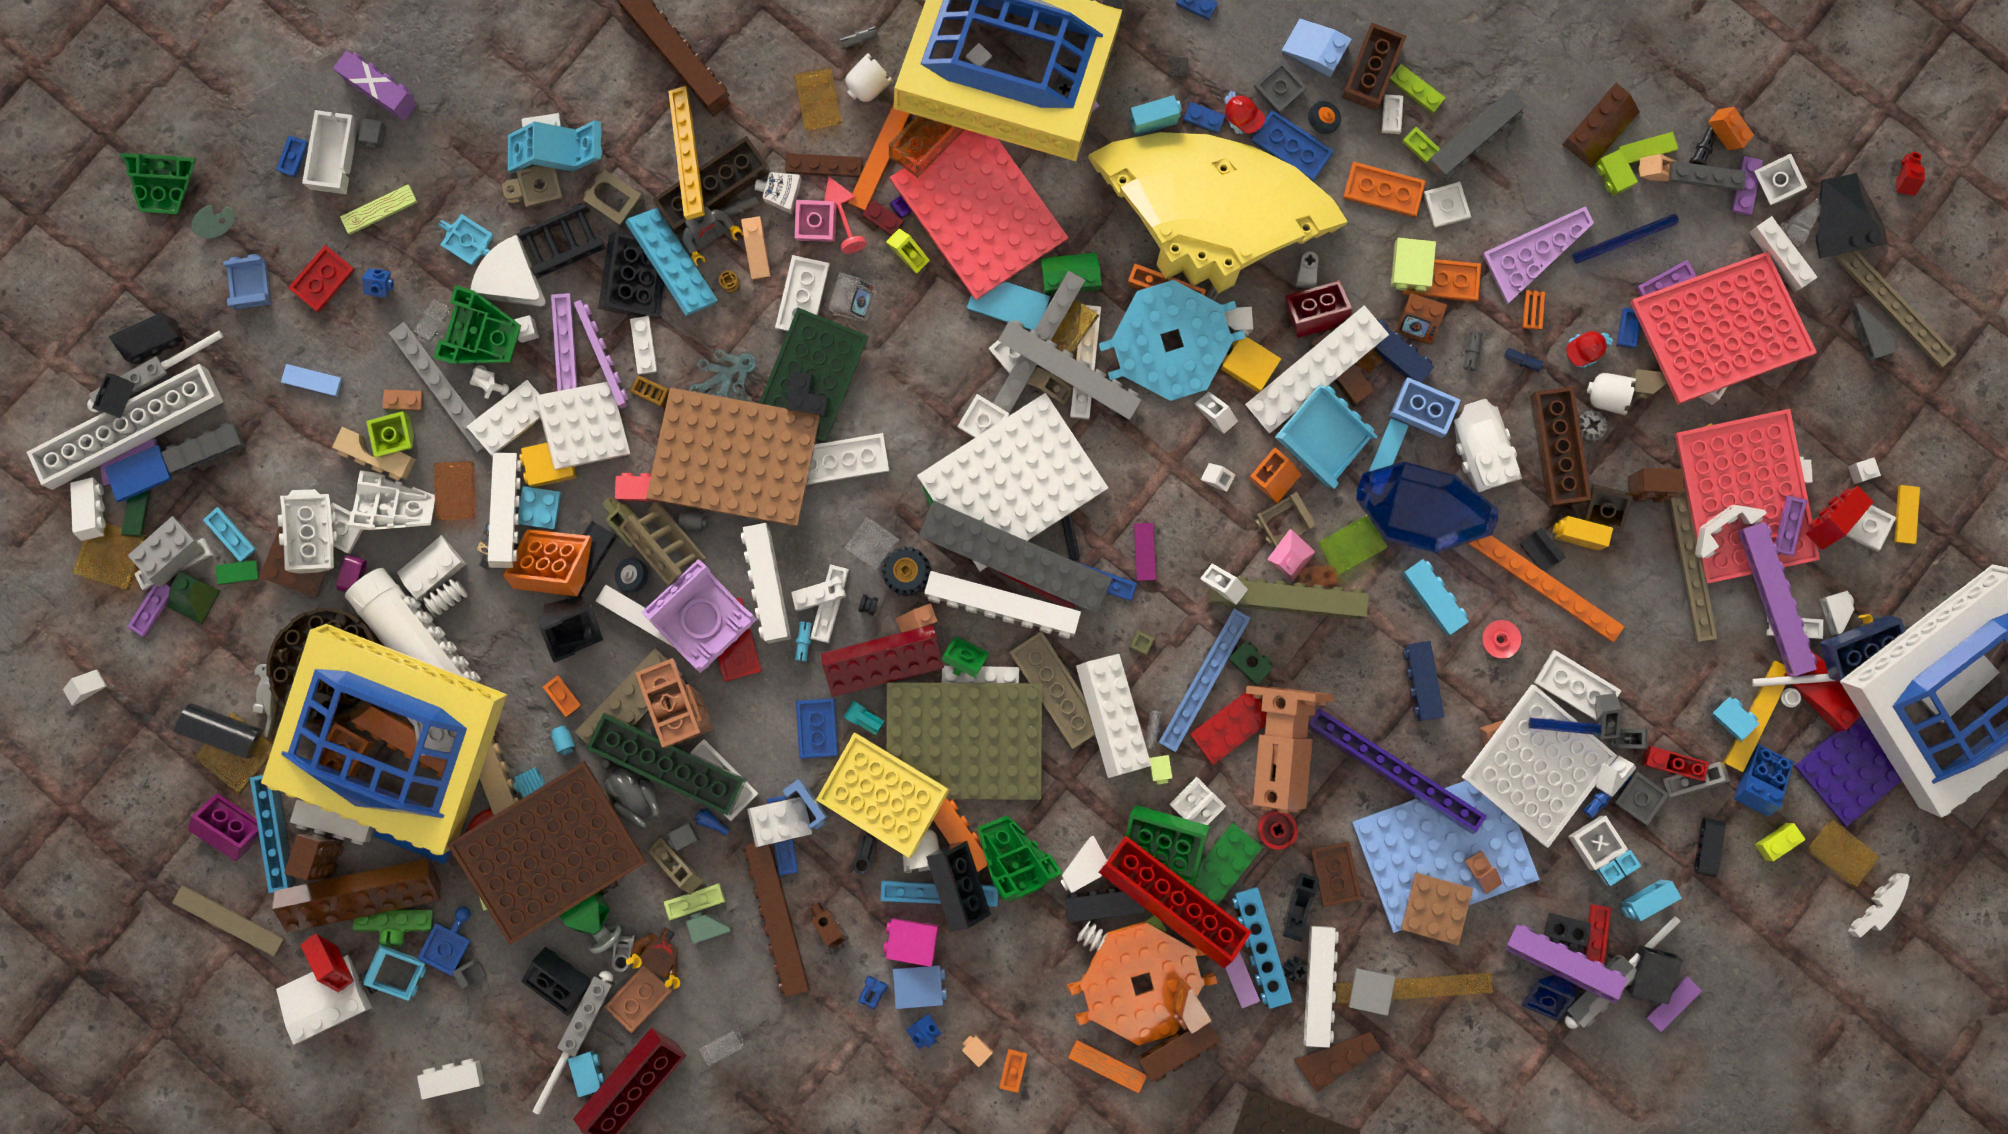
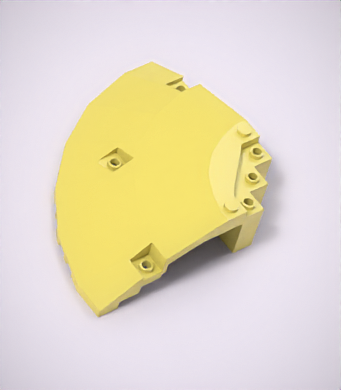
[1088,132,1348,294]

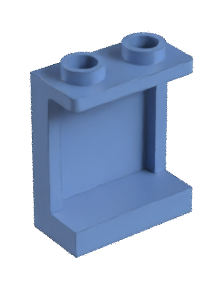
[223,254,272,310]
[783,779,828,830]
[893,964,947,1009]

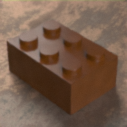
[1628,468,1683,503]

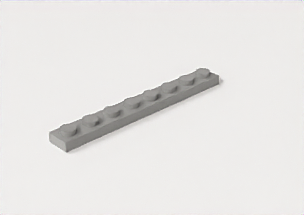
[993,271,1085,413]
[389,322,485,453]

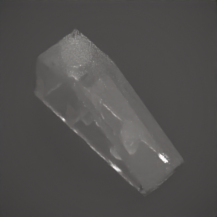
[1780,197,1821,249]

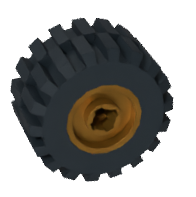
[882,546,932,596]

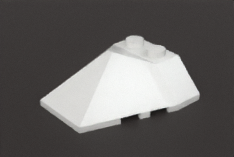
[348,470,436,530]

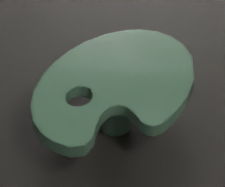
[191,205,235,238]

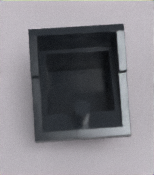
[540,596,603,663]

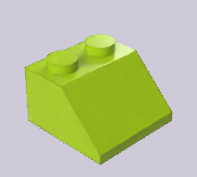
[366,411,414,458]

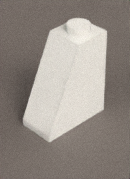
[1061,836,1107,893]

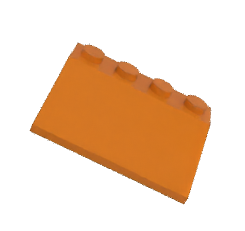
[503,529,592,597]

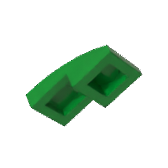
[215,560,258,585]

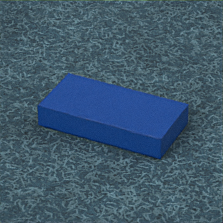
[1616,308,1640,349]

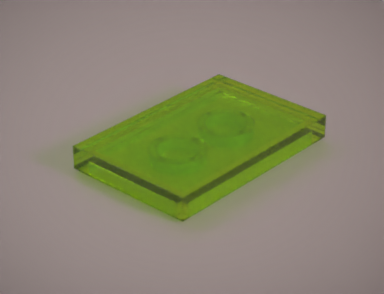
[1318,514,1387,575]

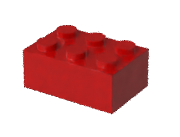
[1805,485,1874,550]

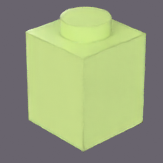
[1149,755,1172,785]

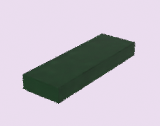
[121,489,151,537]

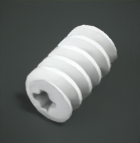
[423,579,468,618]
[1077,920,1107,951]

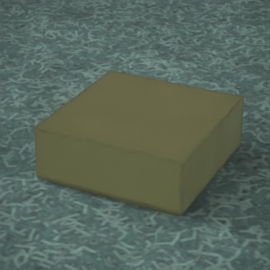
[1129,630,1155,656]

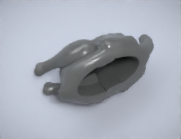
[601,760,662,831]

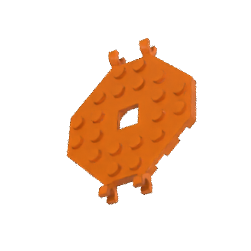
[1067,921,1217,1046]

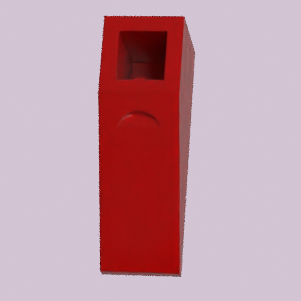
[1641,746,1709,782]

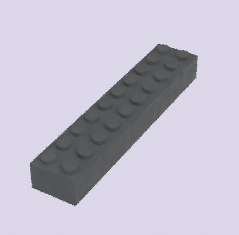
[918,501,1112,613]

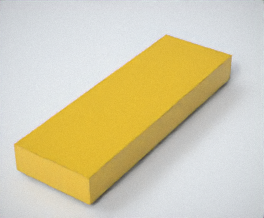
[1894,485,1920,545]

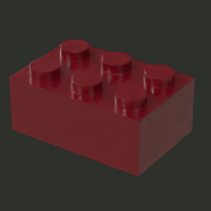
[1285,281,1352,338]

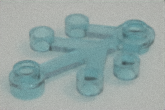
[689,349,756,398]

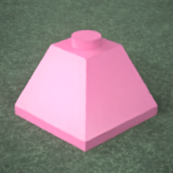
[1267,529,1315,582]

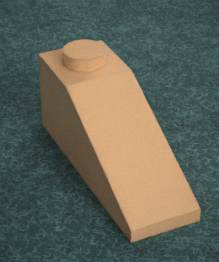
[741,216,770,280]

